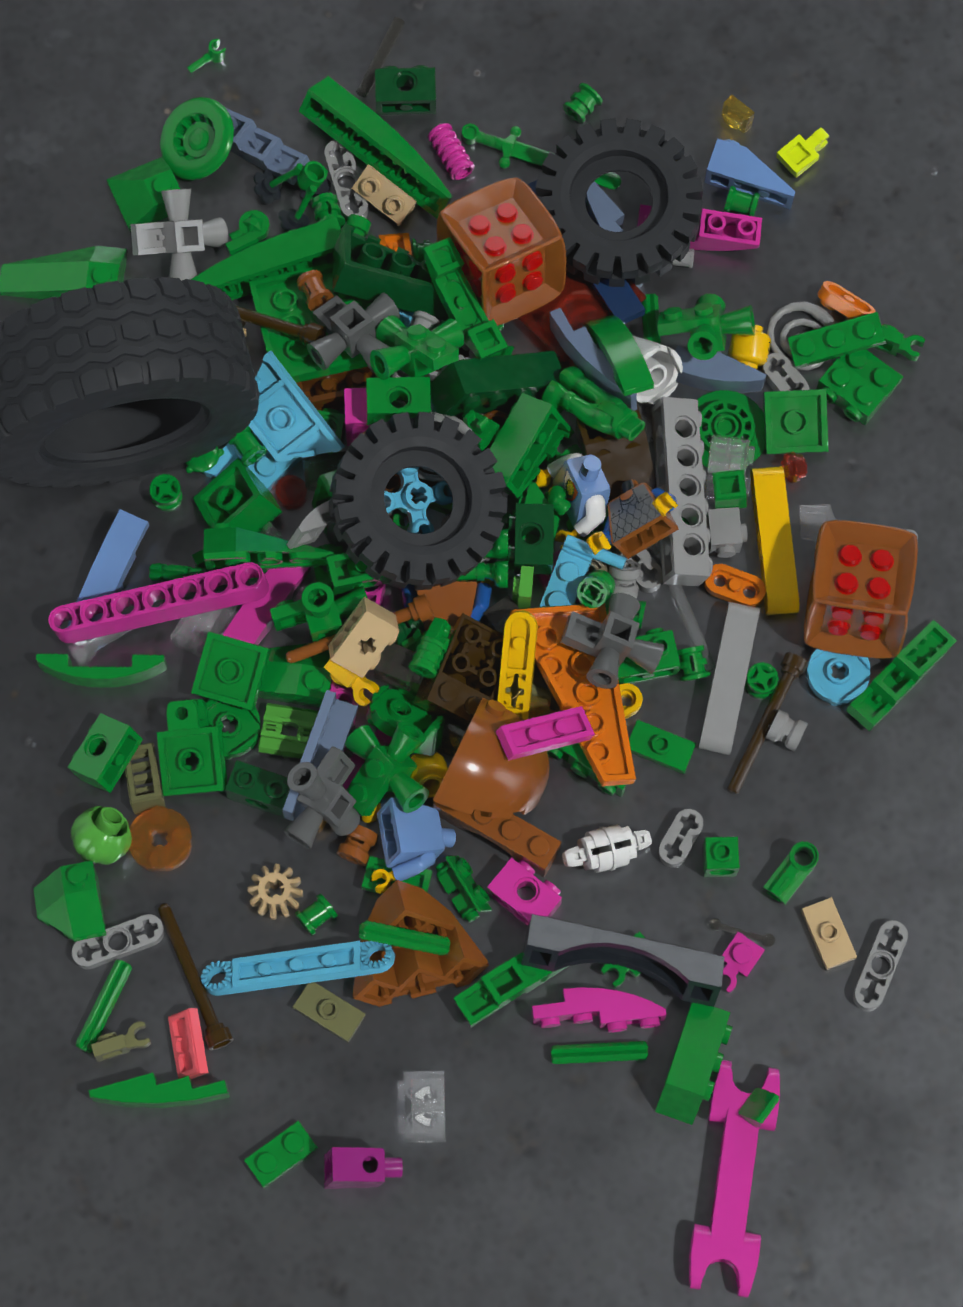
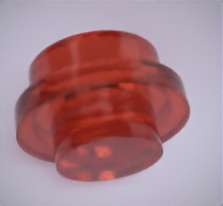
[781,452,807,483]
[275,475,307,506]

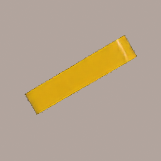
[750,466,800,615]

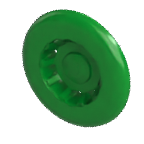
[160,97,234,180]
[697,390,765,471]

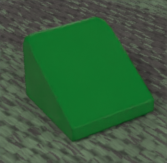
[712,470,747,509]
[413,716,445,756]
[739,1088,780,1128]

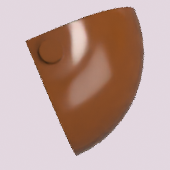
[433,698,550,819]

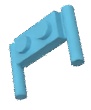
[539,534,627,608]

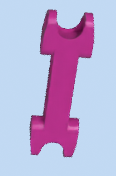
[689,1060,780,1298]

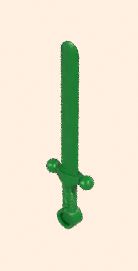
[461,123,622,189]

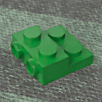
[816,349,903,425]

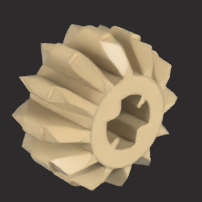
[247,864,303,920]

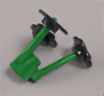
[253,161,331,231]

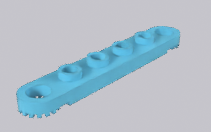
[201,941,395,996]

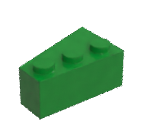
[490,393,574,498]
[655,1003,733,1125]

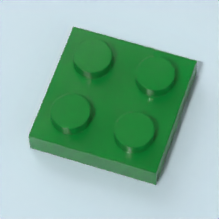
[763,389,829,454]
[191,631,271,711]

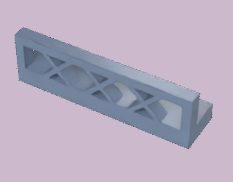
[283,690,358,821]

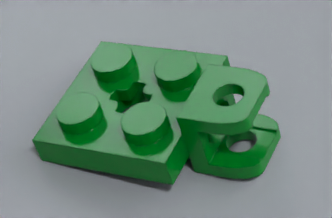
[157,699,227,796]

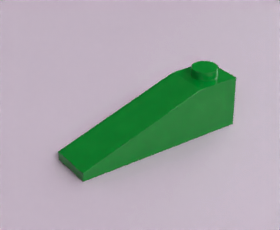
[0,246,128,299]
[203,523,334,572]
[258,643,332,708]

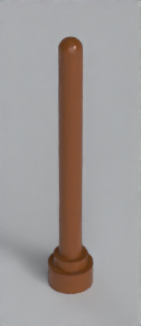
[286,594,434,663]

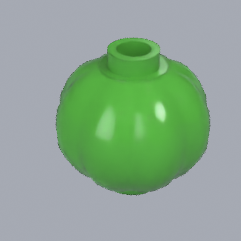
[71,806,132,865]

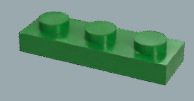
[788,312,886,369]

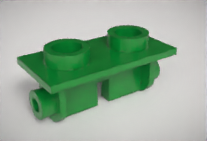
[435,856,492,923]

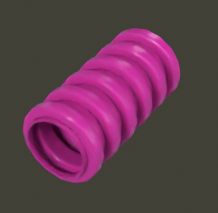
[427,123,475,180]

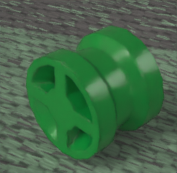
[149,474,183,511]
[745,662,779,700]

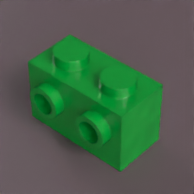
[618,628,681,685]

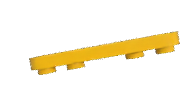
[498,610,538,720]

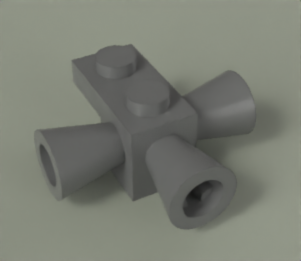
[307,292,400,373]
[560,593,664,689]
[283,746,360,849]

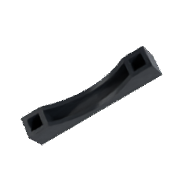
[521,914,725,1007]

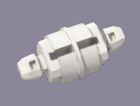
[562,824,652,873]

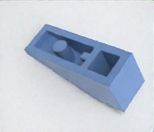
[704,138,795,209]

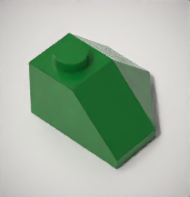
[33,861,107,942]

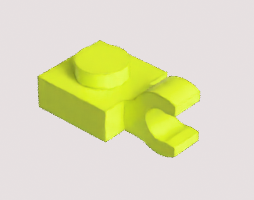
[776,127,829,178]

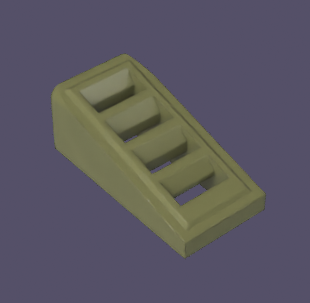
[125,742,166,815]

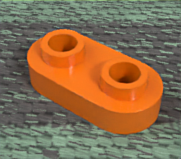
[817,281,876,320]
[704,564,766,607]

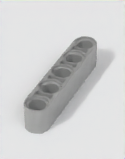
[698,602,760,755]

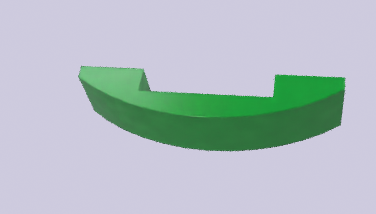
[422,237,508,360]
[582,315,654,397]
[36,654,167,688]

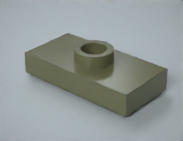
[293,982,366,1043]

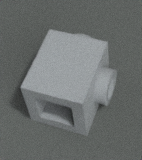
[706,507,747,558]

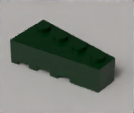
[333,223,449,321]
[430,351,562,418]

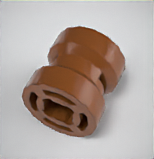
[336,825,379,866]

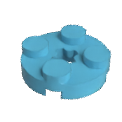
[806,649,870,706]

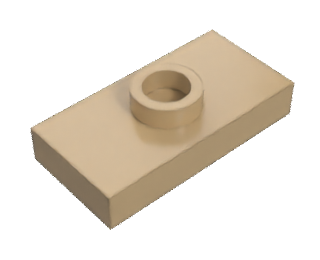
[801,897,857,970]

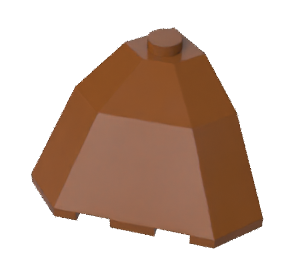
[352,880,489,1007]

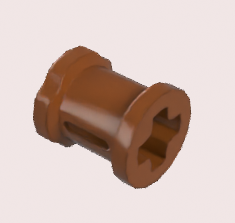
[297,270,334,311]

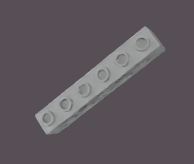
[651,397,713,586]

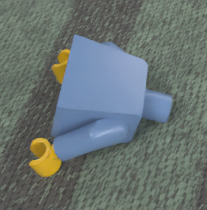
[361,796,456,893]

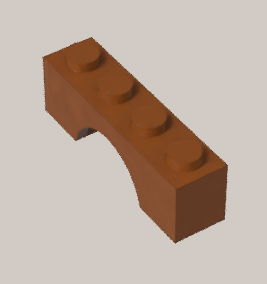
[433,802,562,877]

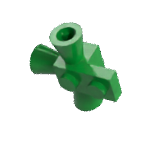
[657,294,755,360]
[370,315,464,380]
[270,582,367,642]
[345,721,429,816]

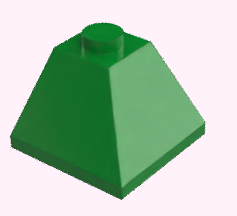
[106,157,180,232]
[193,457,282,533]

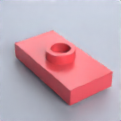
[168,1008,209,1079]

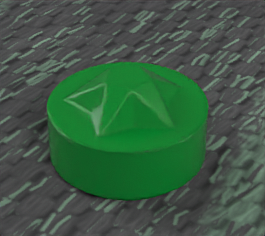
[239,210,270,242]

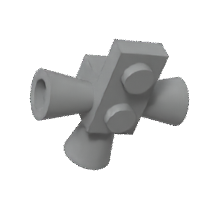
[130,189,228,281]

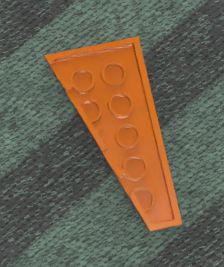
[510,603,636,787]

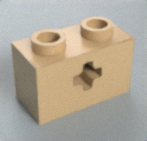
[328,597,399,678]

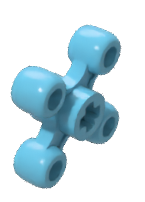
[384,467,453,534]

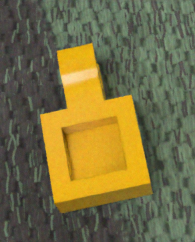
[324,659,380,706]

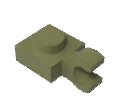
[91,1021,151,1062]

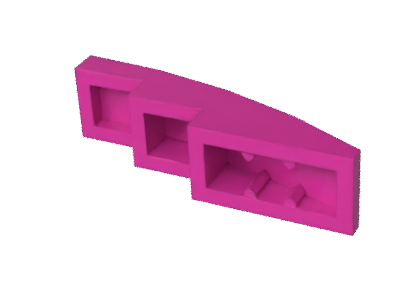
[223,567,311,645]

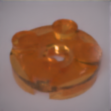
[129,806,193,872]

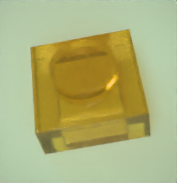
[721,94,755,134]

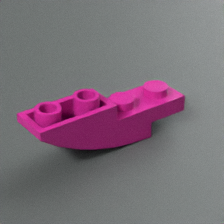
[637,204,762,251]
[531,987,667,1033]

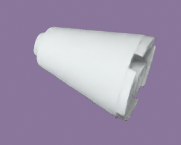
[632,335,683,404]

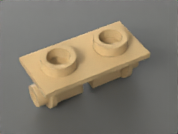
[351,164,417,226]

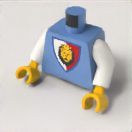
[536,453,610,549]

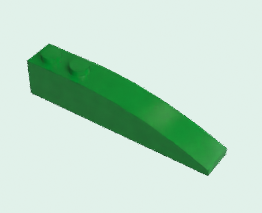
[299,76,453,219]
[191,216,341,300]

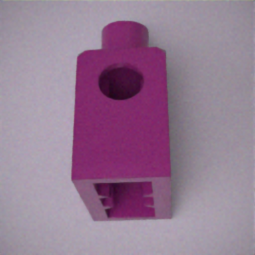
[324,1147,403,1189]

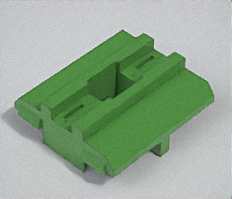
[258,703,319,759]

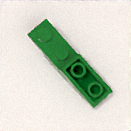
[453,952,569,1027]

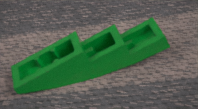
[846,620,957,732]
[88,1073,230,1108]

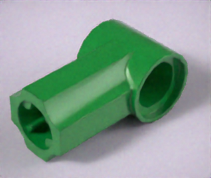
[762,841,819,906]

